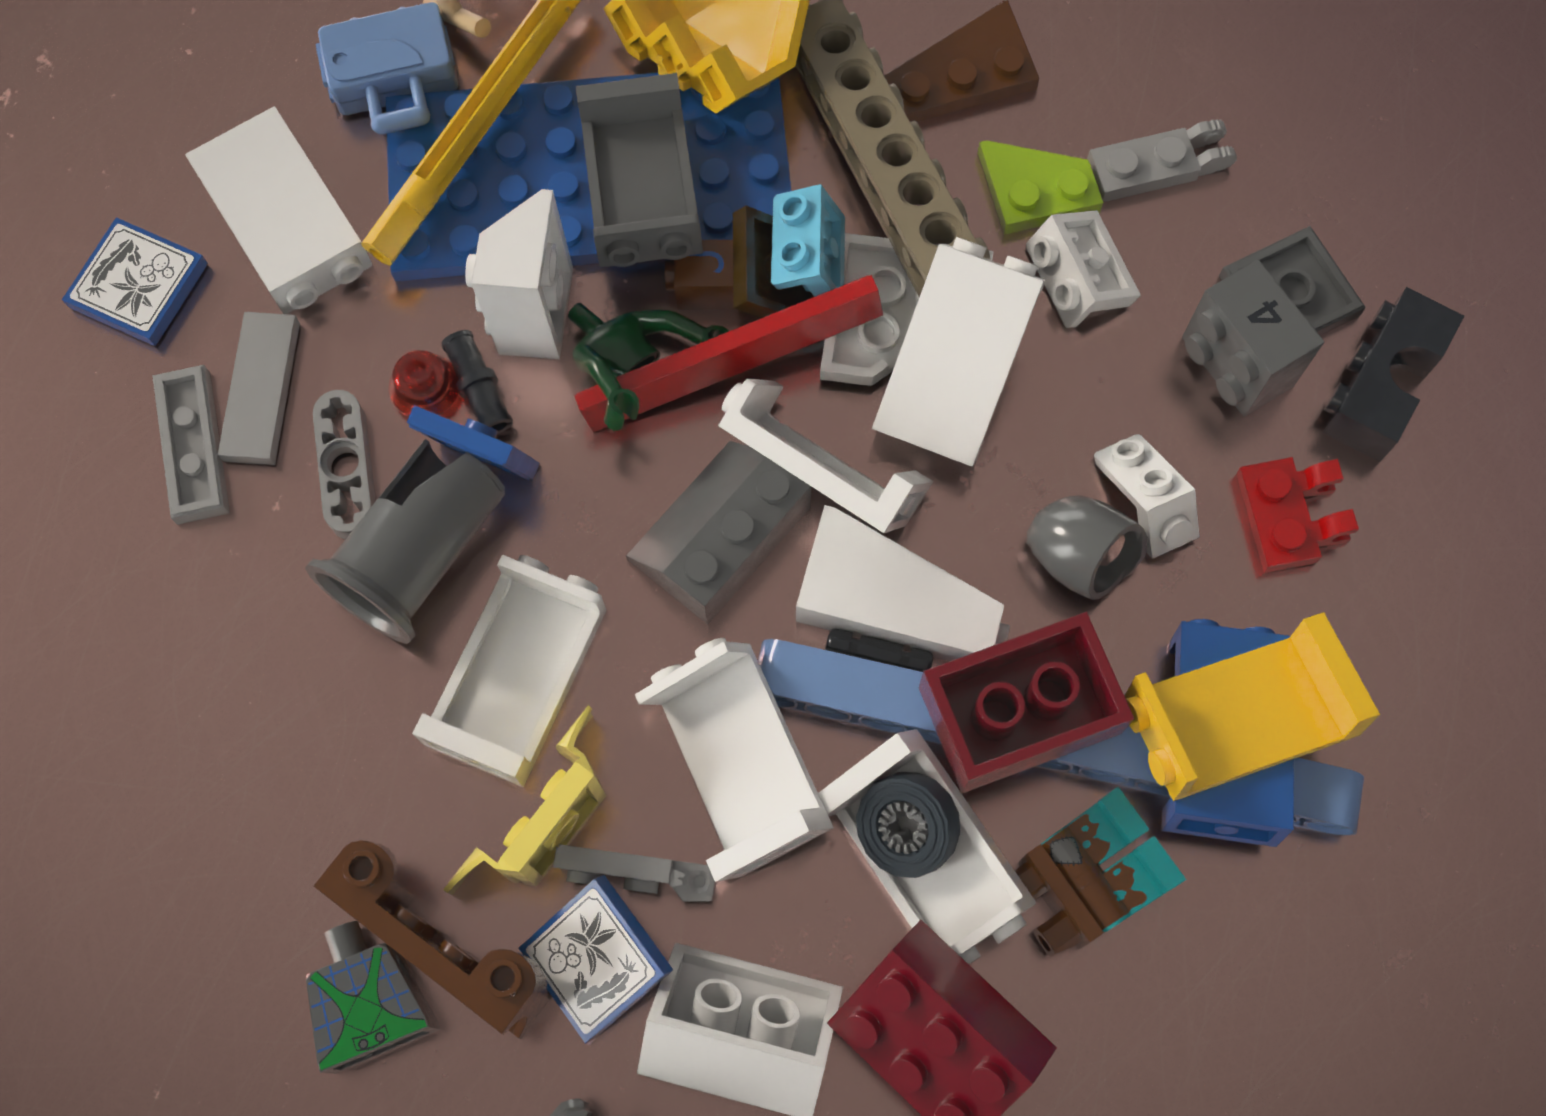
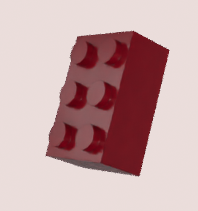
[919,612,1134,793]
[827,919,1057,1116]

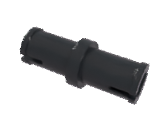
[441,330,513,434]

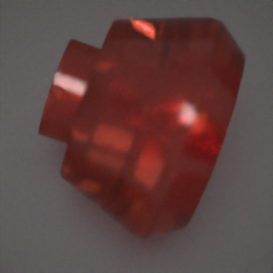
[389,350,459,416]

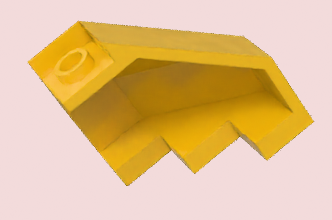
[603,0,810,114]

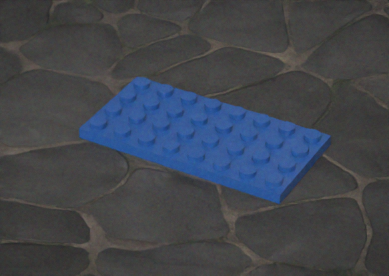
[386,72,792,282]

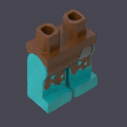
[1015,786,1187,957]

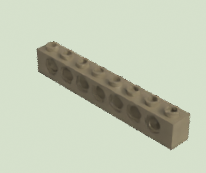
[795,0,991,298]

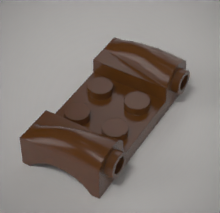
[313,840,549,1039]

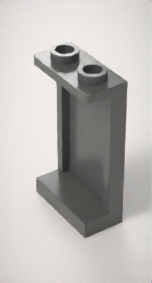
[575,73,703,267]

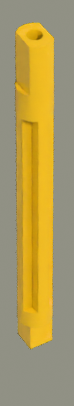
[361,0,581,266]

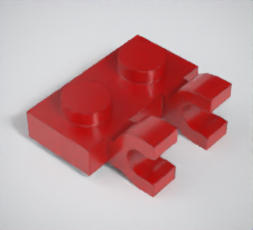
[1236,457,1359,573]

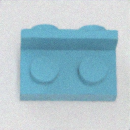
[771,184,845,297]

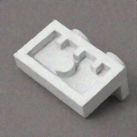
[1026,210,1141,328]

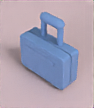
[315,2,458,135]

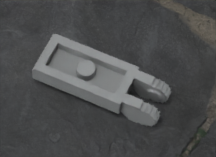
[1087,119,1237,202]

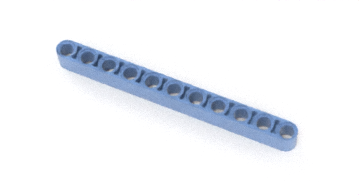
[758,639,1364,835]

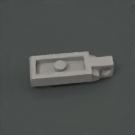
[553,845,715,902]

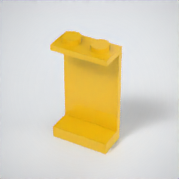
[1124,612,1380,801]

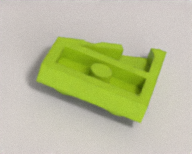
[977,140,1103,235]

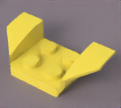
[443,705,606,896]

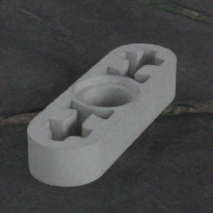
[313,390,376,539]

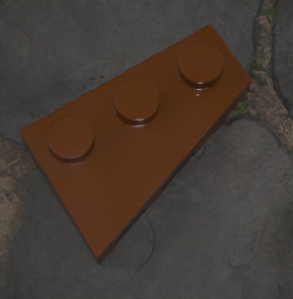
[884,0,1040,122]

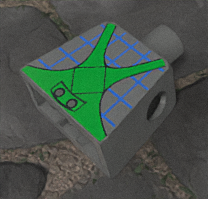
[306,921,441,1074]

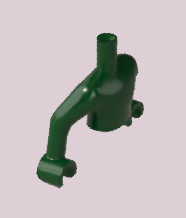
[568,303,729,431]

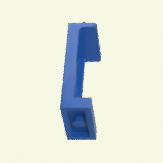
[1161,619,1294,847]

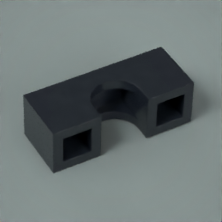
[1323,287,1465,462]

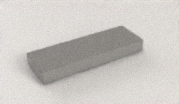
[217,312,300,465]
[153,365,230,525]

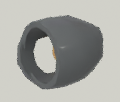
[1026,495,1148,600]

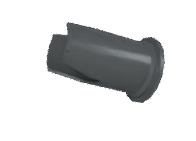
[305,439,505,644]

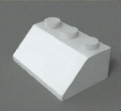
[465,189,573,360]
[637,943,843,1116]

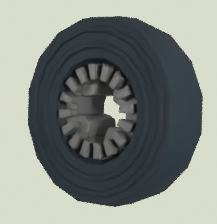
[856,772,961,878]

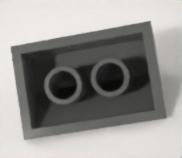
[626,441,811,625]

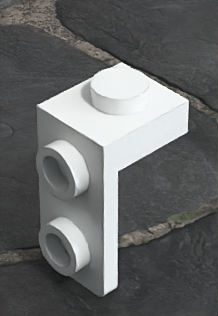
[1094,434,1200,559]

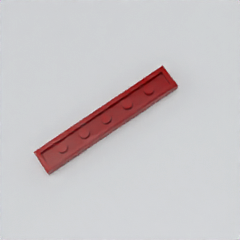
[574,275,883,433]

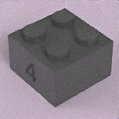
[1182,259,1325,417]

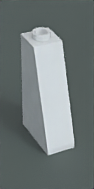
[796,505,1010,661]

